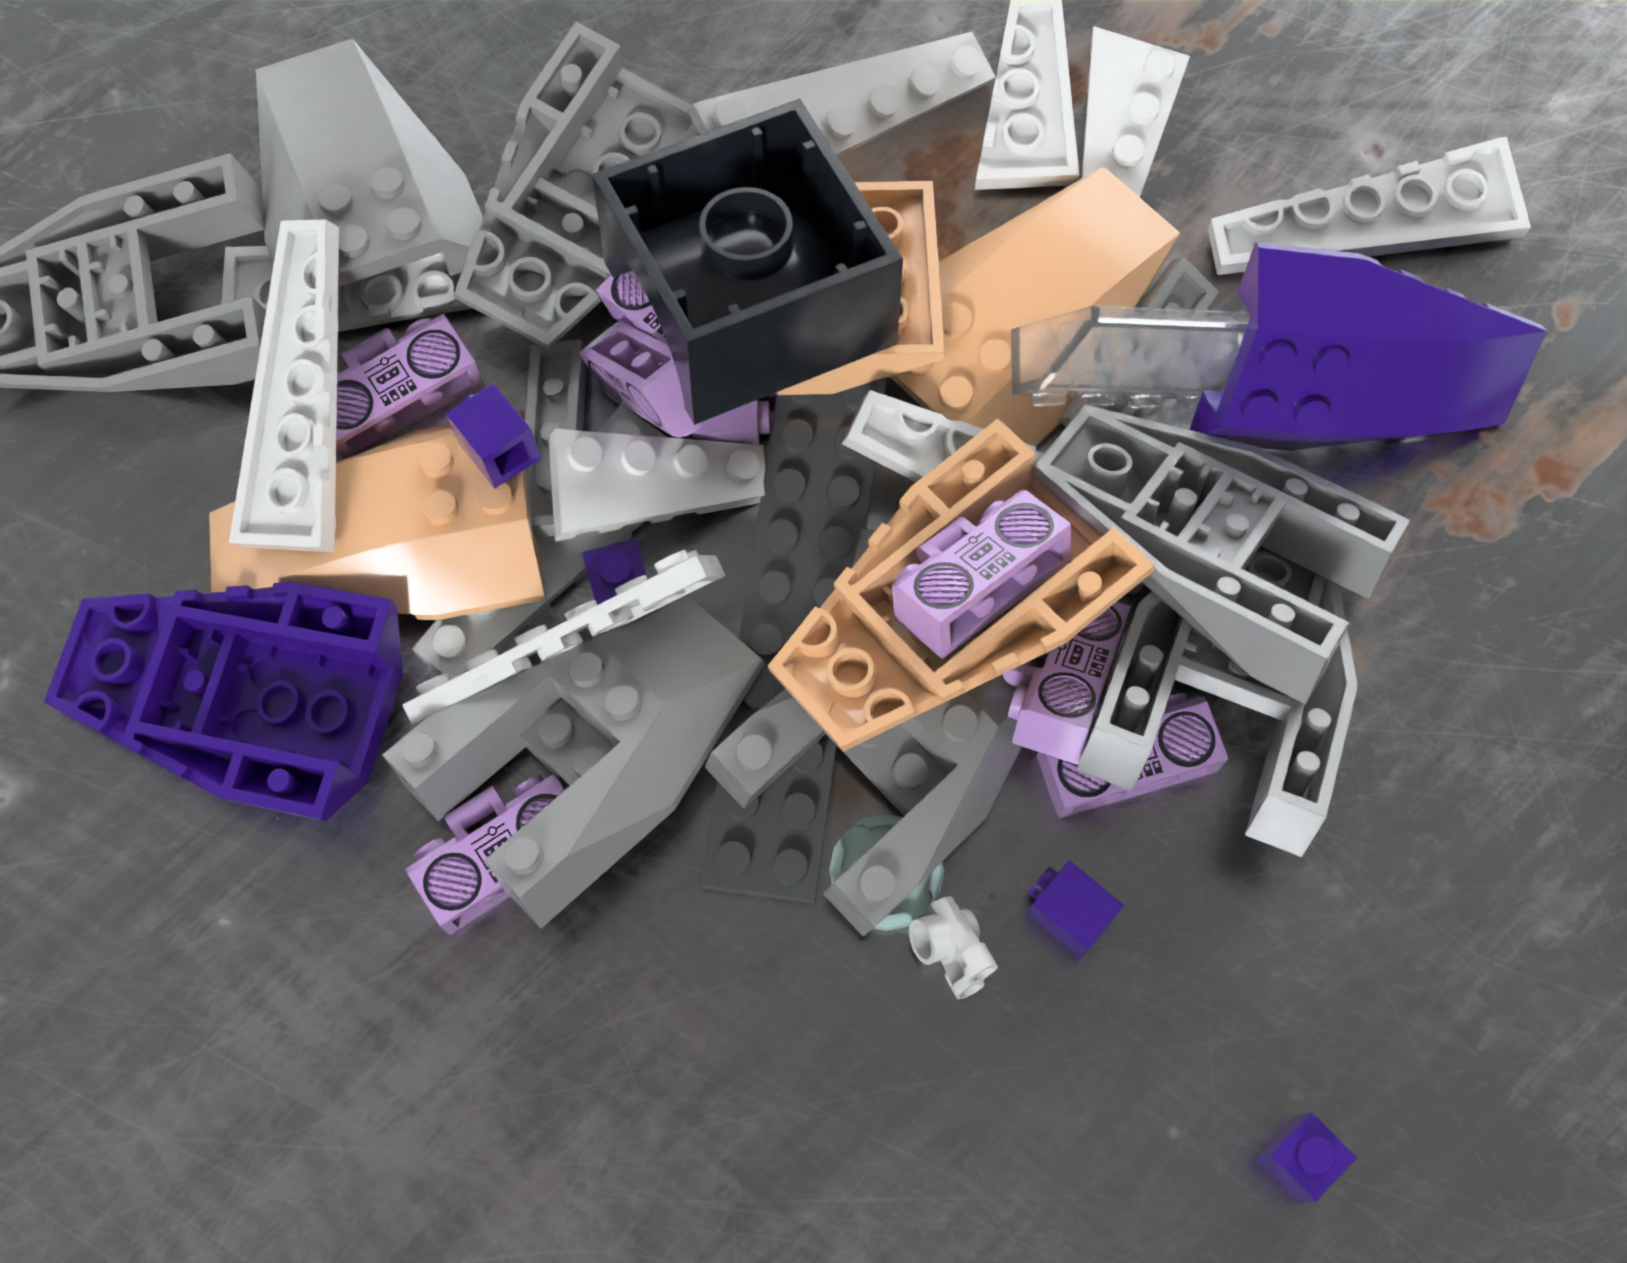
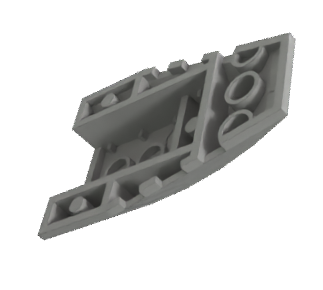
[454,22,715,350]
[256,39,483,315]

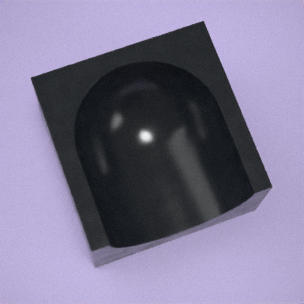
[592,98,903,425]

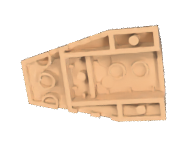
[887,166,1180,449]
[209,410,547,620]
[768,418,1155,752]

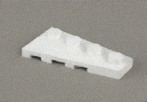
[974,0,1079,190]
[1080,26,1190,198]
[549,429,765,542]

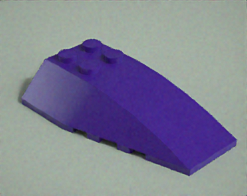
[1189,242,1547,451]
[44,582,403,822]

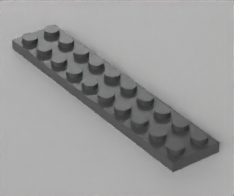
[701,377,887,904]

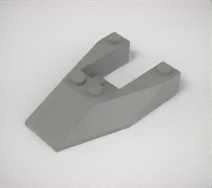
[0,153,266,392]
[1032,405,1411,705]
[1076,546,1358,857]
[382,598,764,929]
[705,657,1045,936]

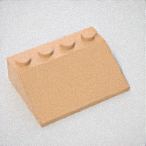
[778,181,945,395]

